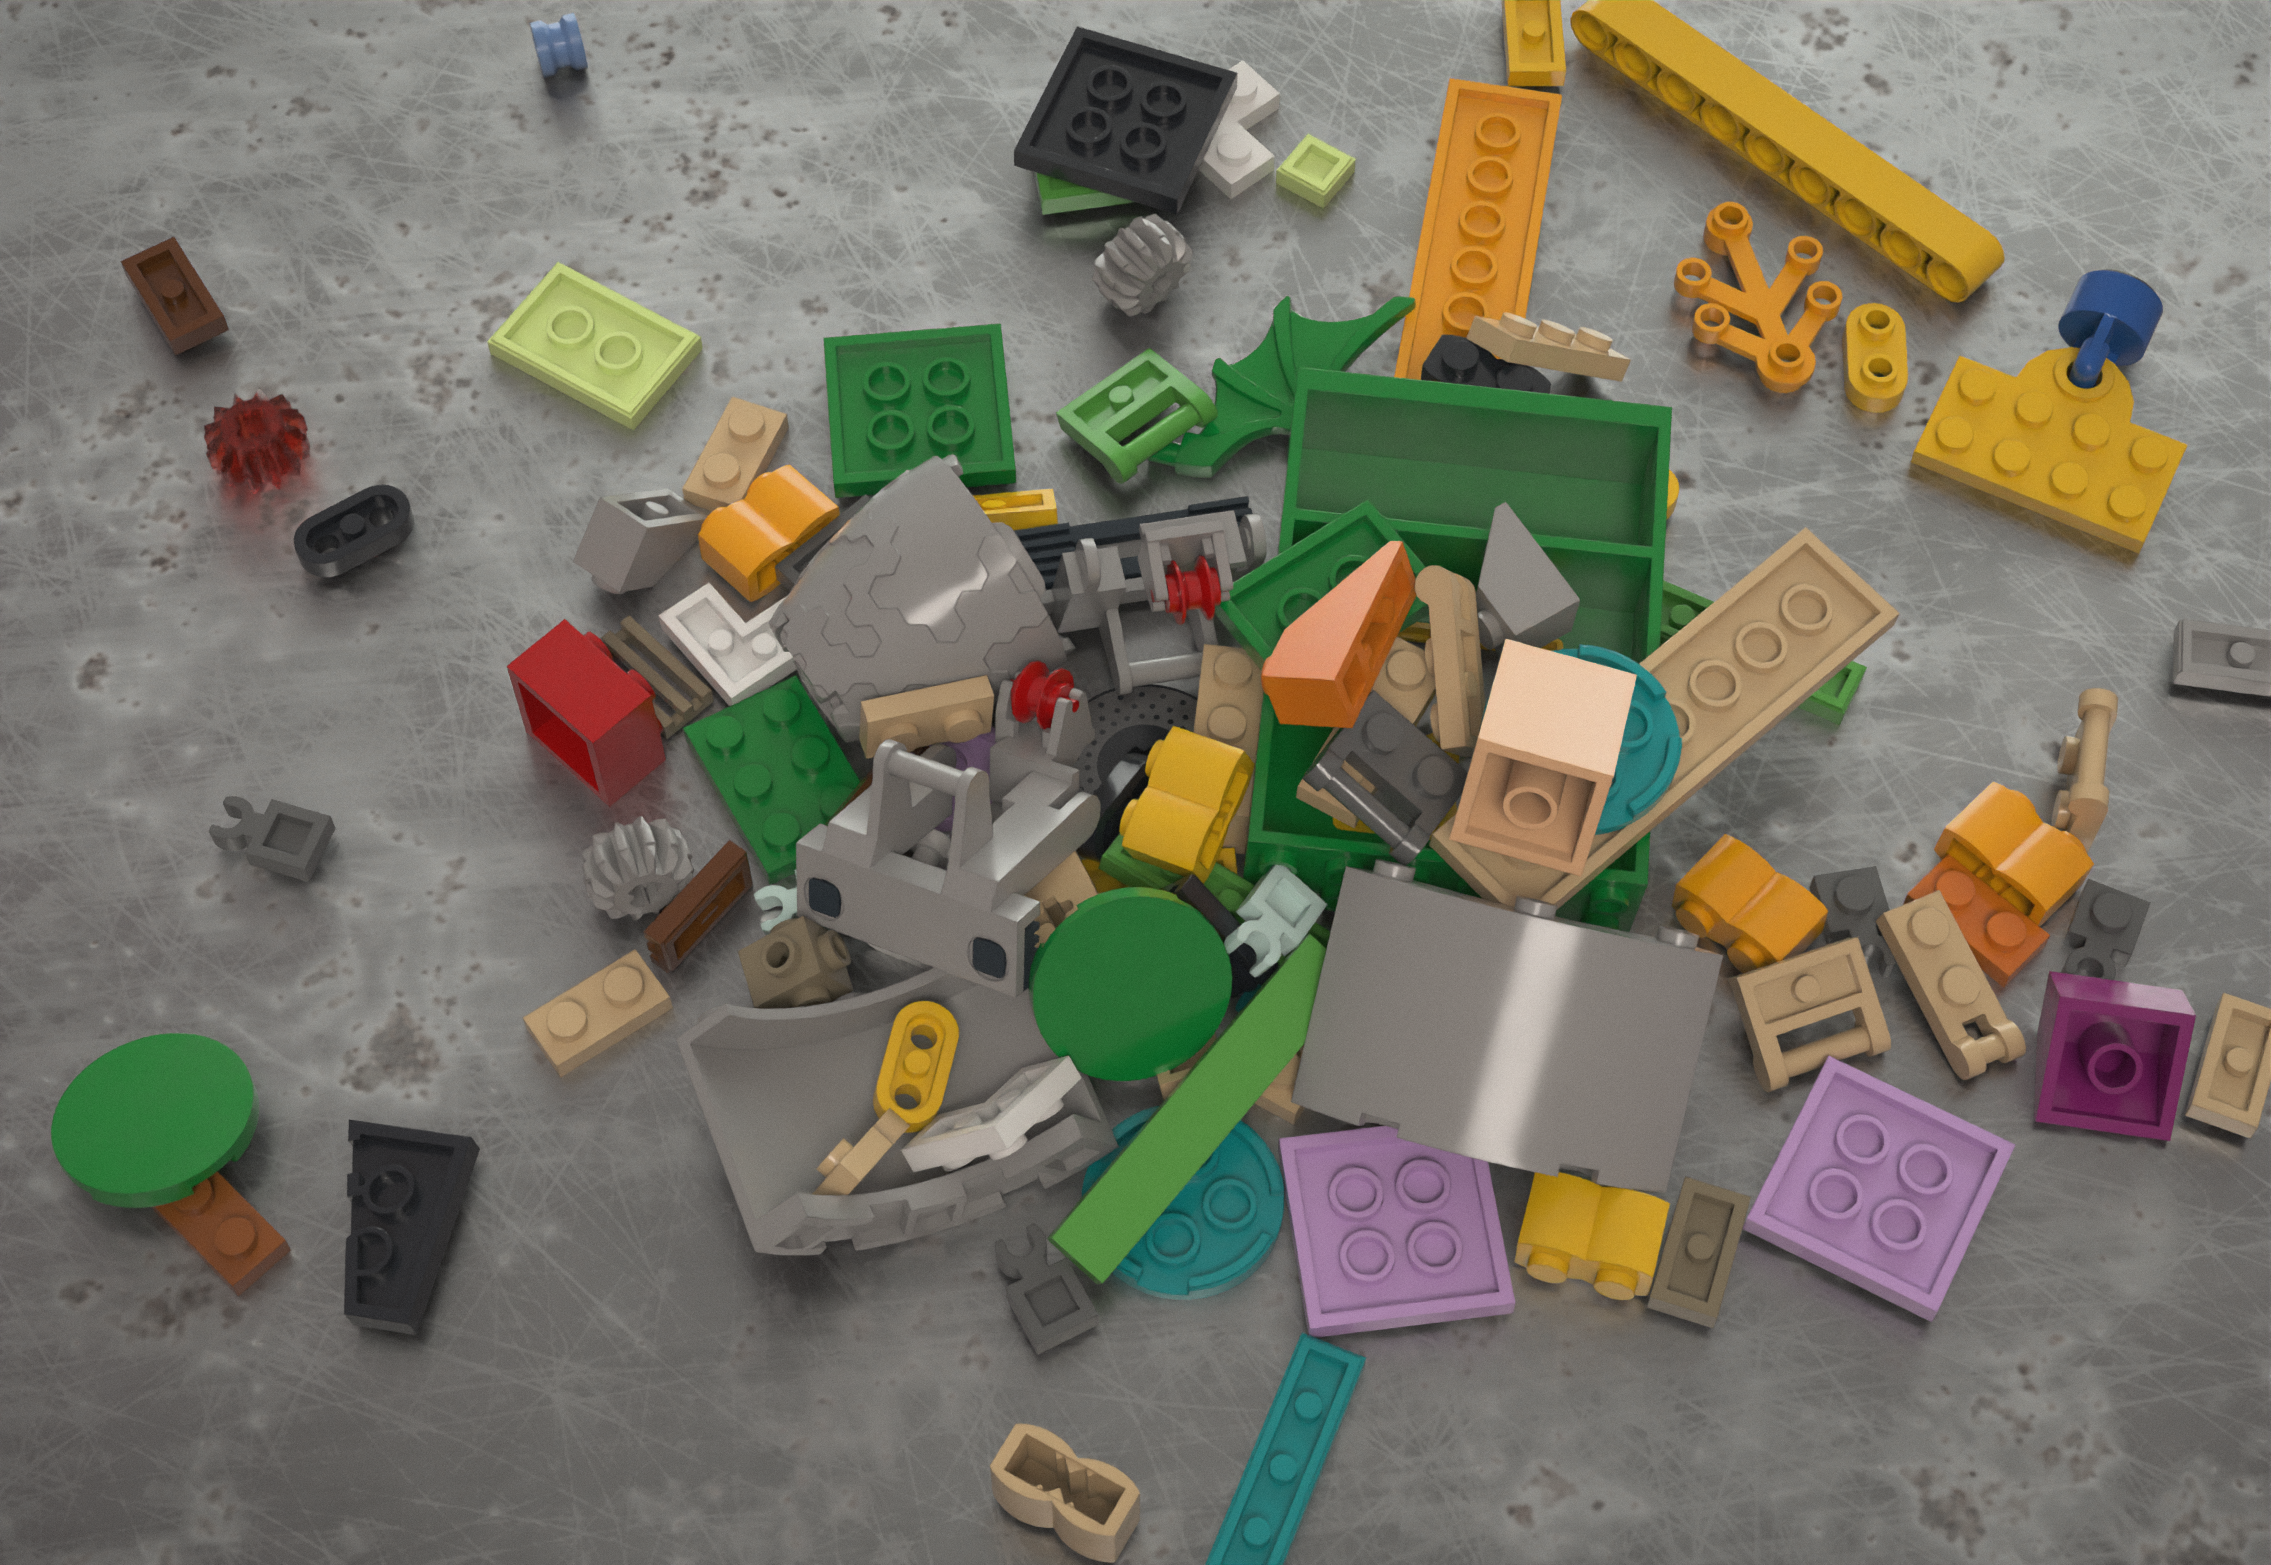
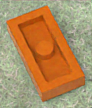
[1903,854,2050,988]

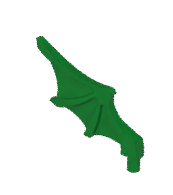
[1147,296,1416,478]

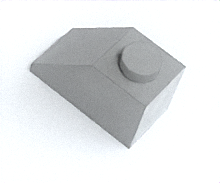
[573,488,708,594]
[1476,502,1580,657]

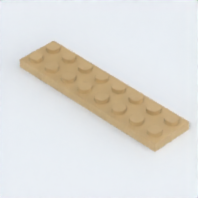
[1429,527,1900,909]

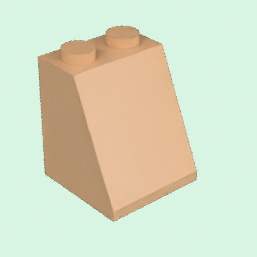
[1449,639,1637,876]

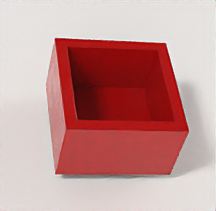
[507,619,666,807]

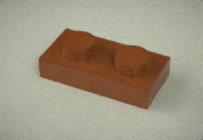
[152,1171,291,1297]

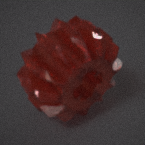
[204,388,310,494]

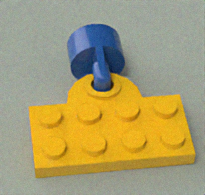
[1911,269,2188,554]

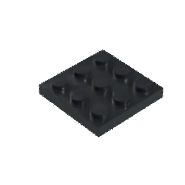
[1014,26,1238,214]

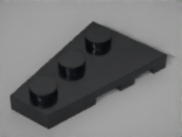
[344,1119,480,1335]

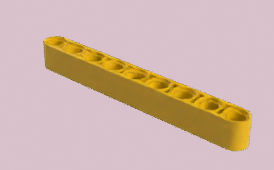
[1570,0,2005,303]

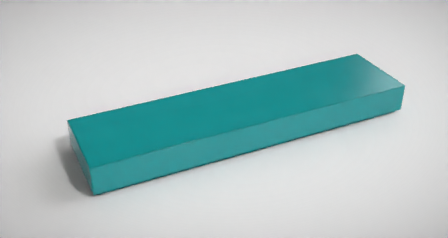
[1205,1333,1366,1565]

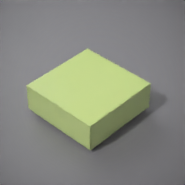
[1276,134,1356,209]

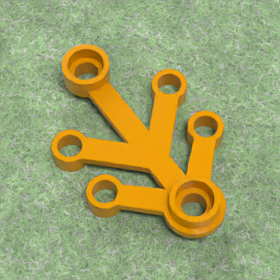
[1674,202,1843,393]

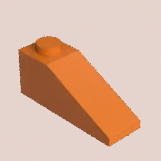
[1261,541,1417,728]

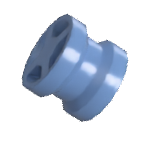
[530,13,588,78]

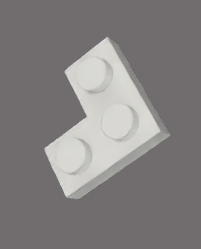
[1198,60,1280,199]
[658,583,796,706]
[901,1055,1081,1172]

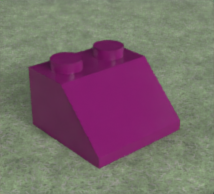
[2034,971,2196,1141]

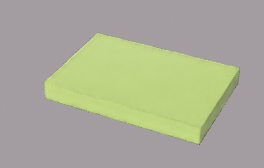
[487,262,703,431]

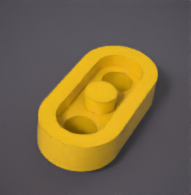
[1842,303,1908,413]
[873,1001,959,1133]

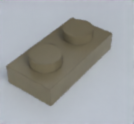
[1647,1176,1751,1328]

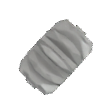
[1092,214,1193,317]
[582,816,694,921]

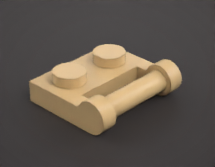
[2052,688,2118,853]
[1729,937,1891,1092]

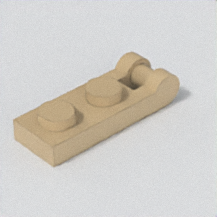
[1415,565,1485,758]
[1875,890,2026,1080]

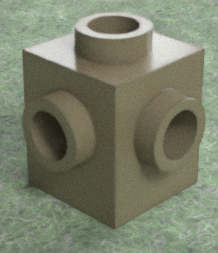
[738,916,854,1009]

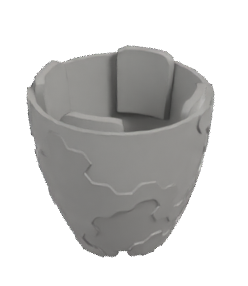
[769,454,1075,742]

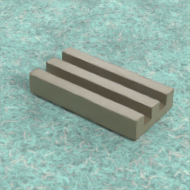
[601,615,714,739]

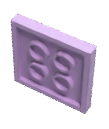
[1743,1056,2015,1322]
[1278,1126,1515,1338]

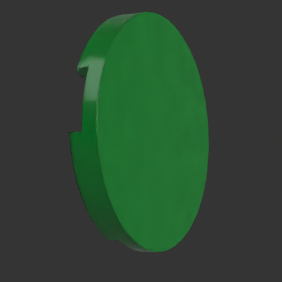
[1029,887,1232,1081]
[51,1033,260,1208]

